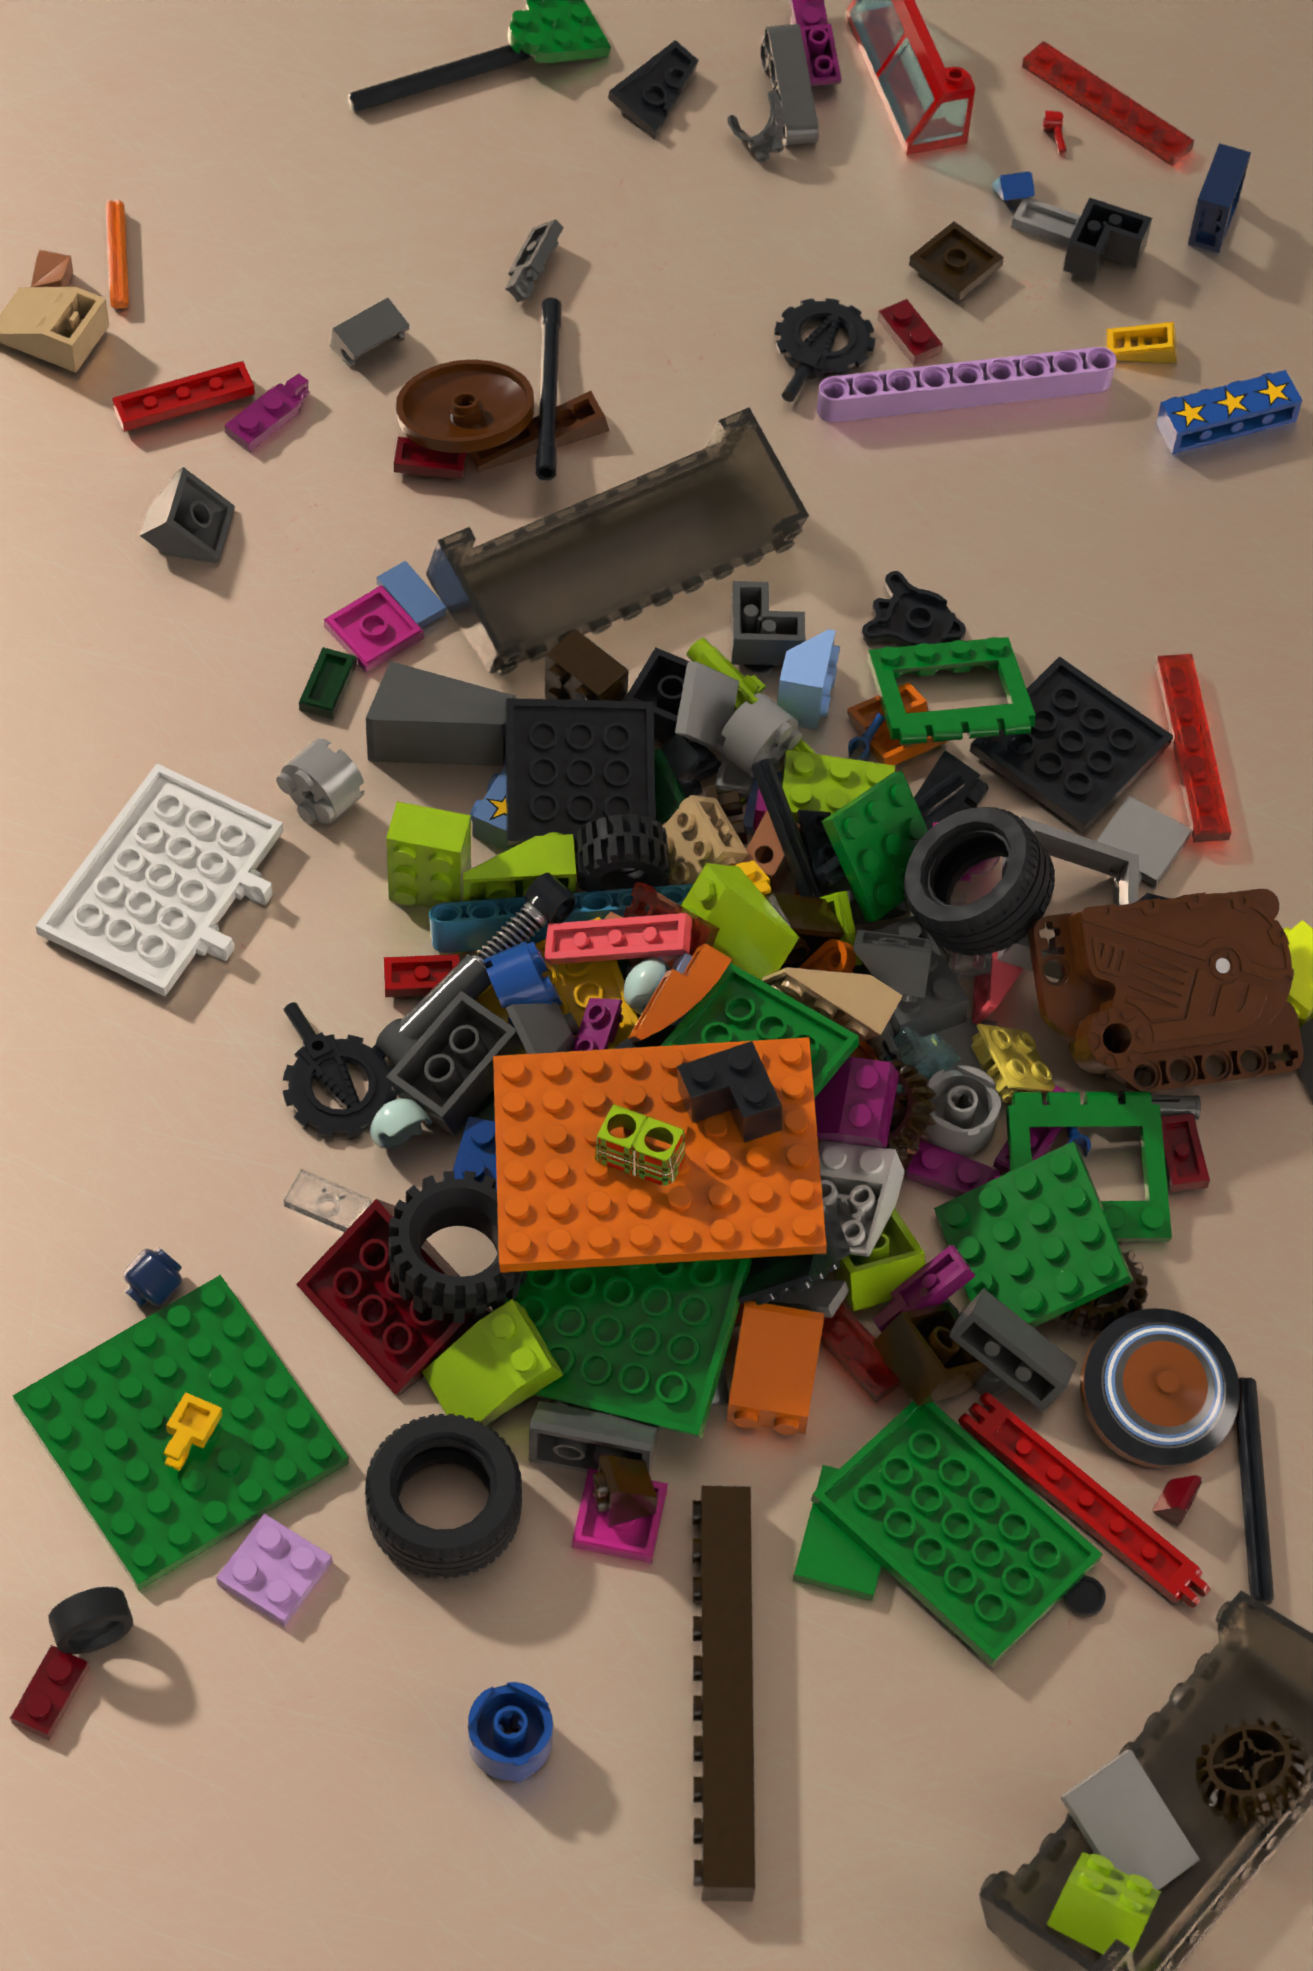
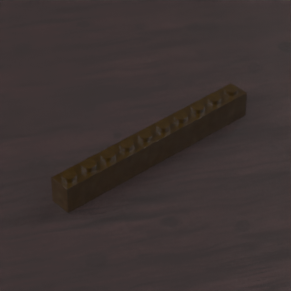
[692,1486,755,1901]

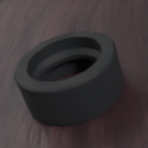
[48,1586,133,1654]

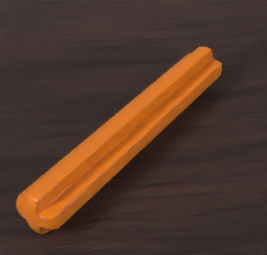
[106,200,129,309]

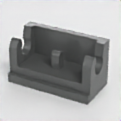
[330,297,410,367]

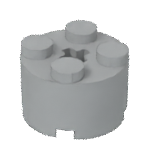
[717,693,802,778]
[276,739,365,824]
[925,1065,1001,1158]

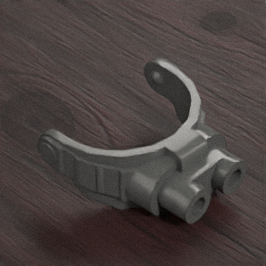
[727,90,785,162]

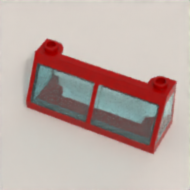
[846,0,976,155]

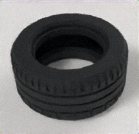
[904,807,1055,956]
[365,1414,522,1579]

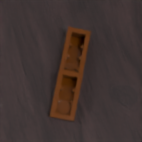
[469,391,610,472]

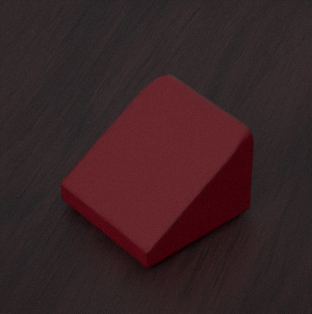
[1153,1475,1202,1526]

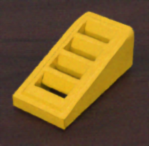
[1106,322,1177,363]

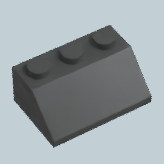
[529,1400,658,1474]

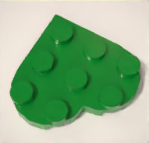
[507,0,611,63]

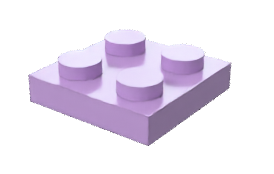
[216,1514,332,1627]

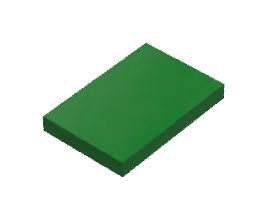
[793,1465,881,1601]

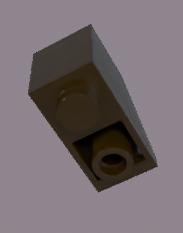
[592,1455,657,1527]

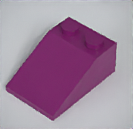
[814,1057,899,1148]

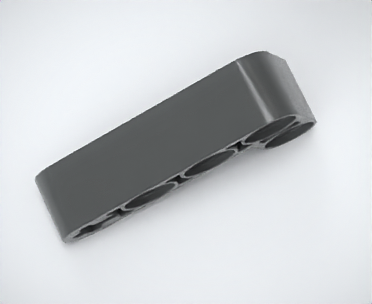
[760,23,819,146]

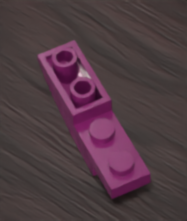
[789,0,842,86]

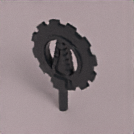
[774,298,875,402]
[283,1002,397,1138]

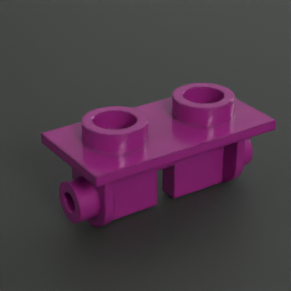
[572,998,624,1051]

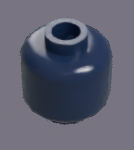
[123,1247,182,1307]

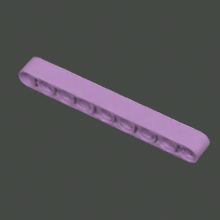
[817,347,1116,422]

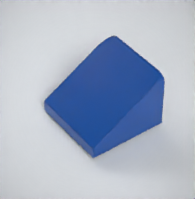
[992,171,1035,201]

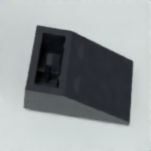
[738,1208,851,1305]

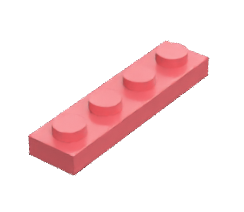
[544,913,692,965]

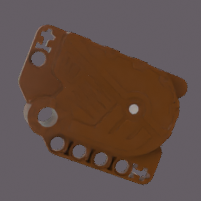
[1028,889,1304,1092]

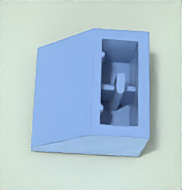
[777,629,840,730]

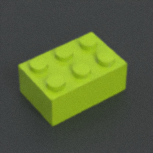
[780,750,895,824]
[386,801,471,908]

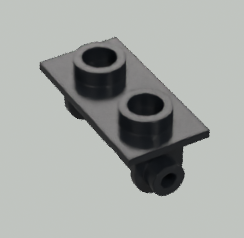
[797,810,846,888]

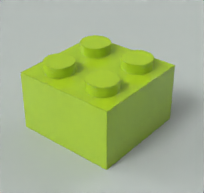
[1046,1852,1161,1966]

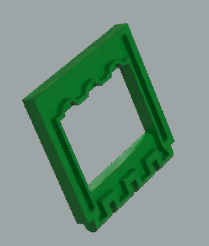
[868,637,1036,745]
[1005,1092,1172,1243]

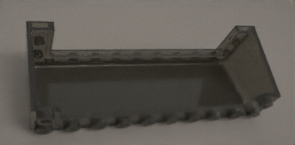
[426,407,809,676]
[979,1590,1313,1971]

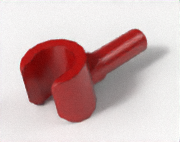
[1043,110,1067,154]

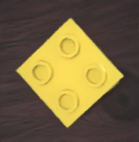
[971,1024,1055,1103]

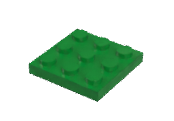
[822,771,928,922]

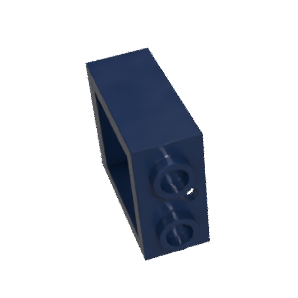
[1188,143,1251,253]

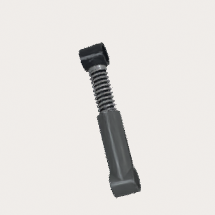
[376,872,578,1065]

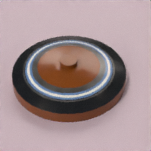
[1080,1308,1240,1469]

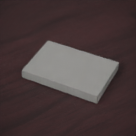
[1060,1750,1200,1890]

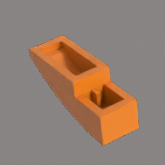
[628,943,732,1043]

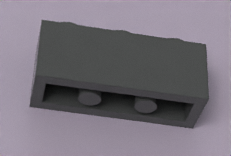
[949,1288,1077,1411]

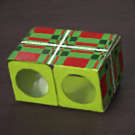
[595,1104,686,1186]

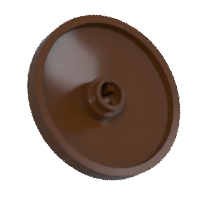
[396,360,535,453]

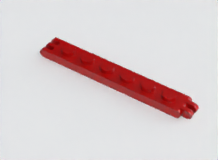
[958,1392,1211,1608]

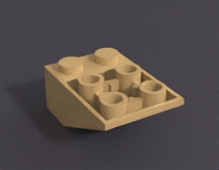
[0,287,109,373]
[762,967,903,1042]

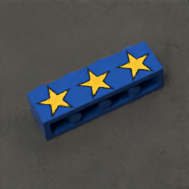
[1156,370,1302,454]

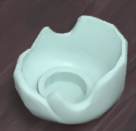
[624,957,671,1015]
[370,1098,432,1149]

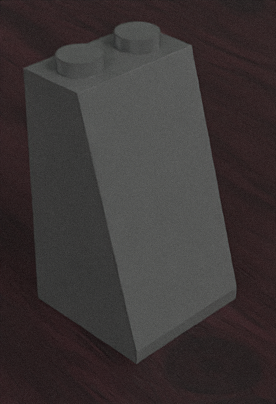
[366,661,515,766]

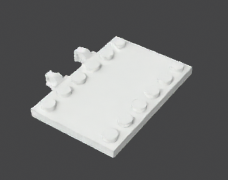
[36,763,284,996]

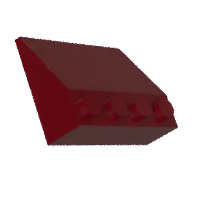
[296,1199,492,1396]

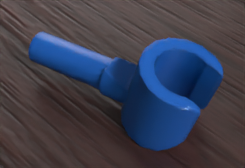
[848,713,885,761]
[1067,1127,1091,1157]

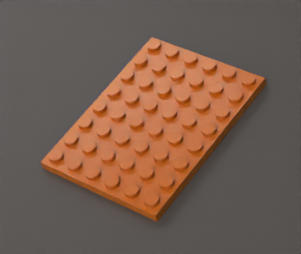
[493,1037,826,1273]

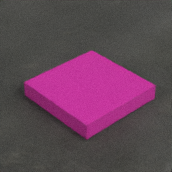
[324,585,424,673]
[572,1468,668,1563]

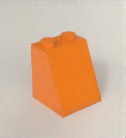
[726,1301,825,1435]

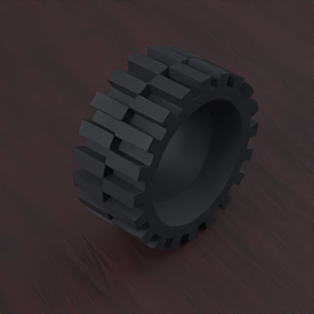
[388,1170,527,1323]

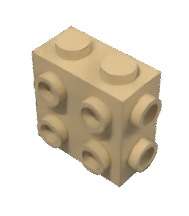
[662,795,748,885]

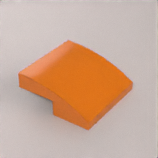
[847,682,947,765]

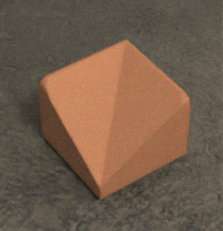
[31,250,73,287]

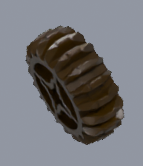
[879,1059,938,1160]
[1055,1241,1148,1337]
[1195,1717,1311,1828]

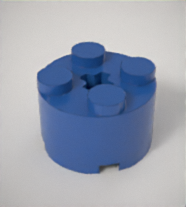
[483,941,563,1028]
[468,1682,553,1782]

